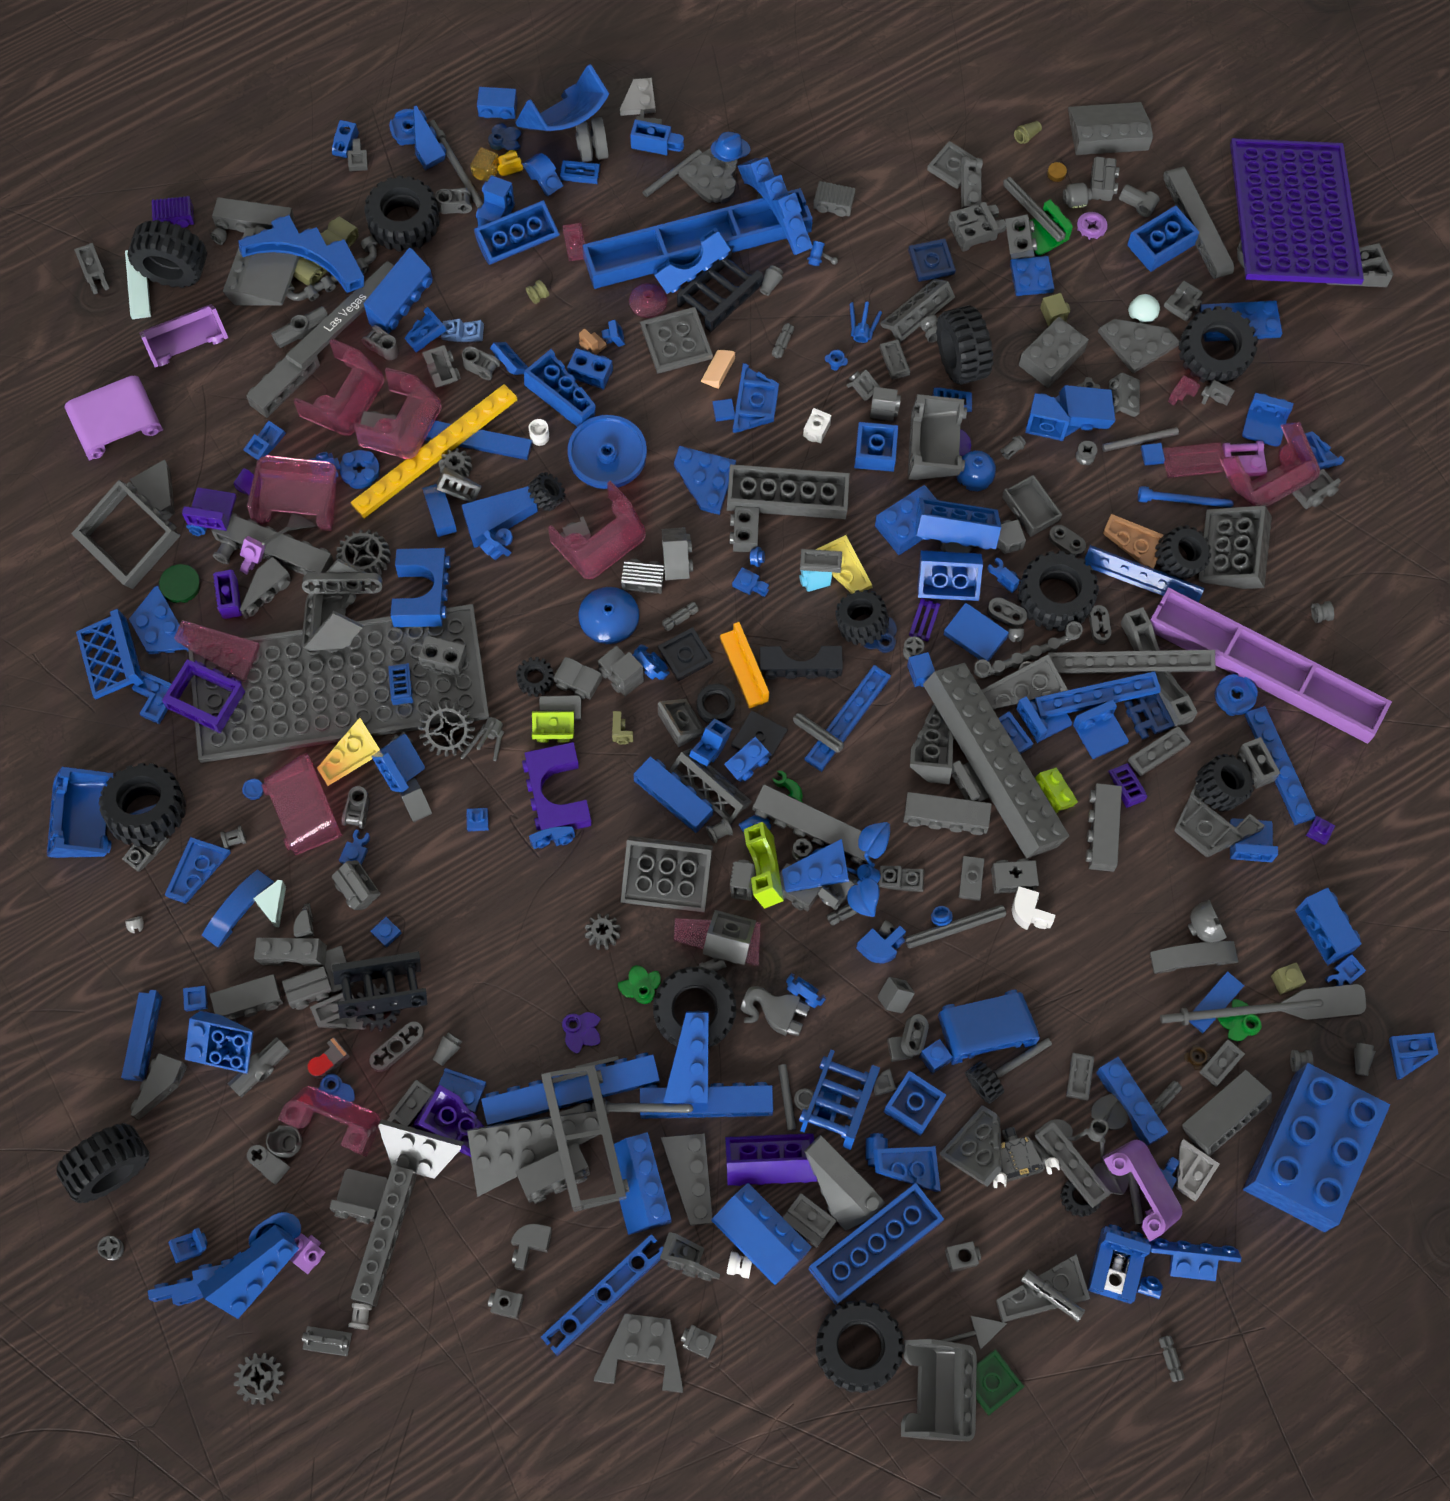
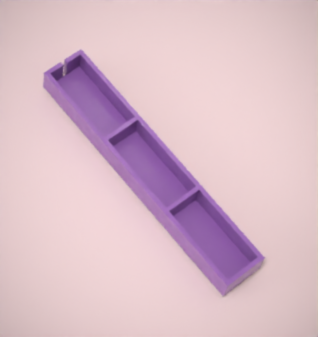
[1150,587,1392,744]

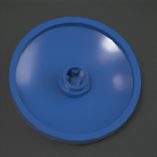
[568,415,647,489]

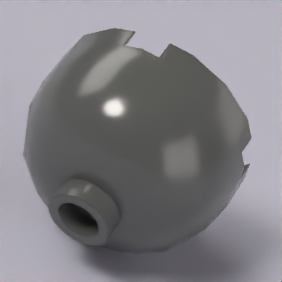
[1188,900,1227,943]

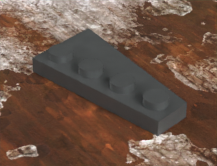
[996,1254,1090,1323]

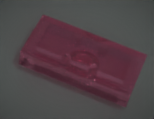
[562,223,585,261]

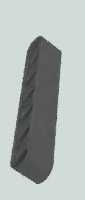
[1163,166,1234,279]

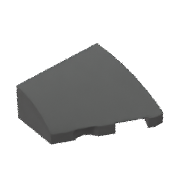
[294,903,314,938]

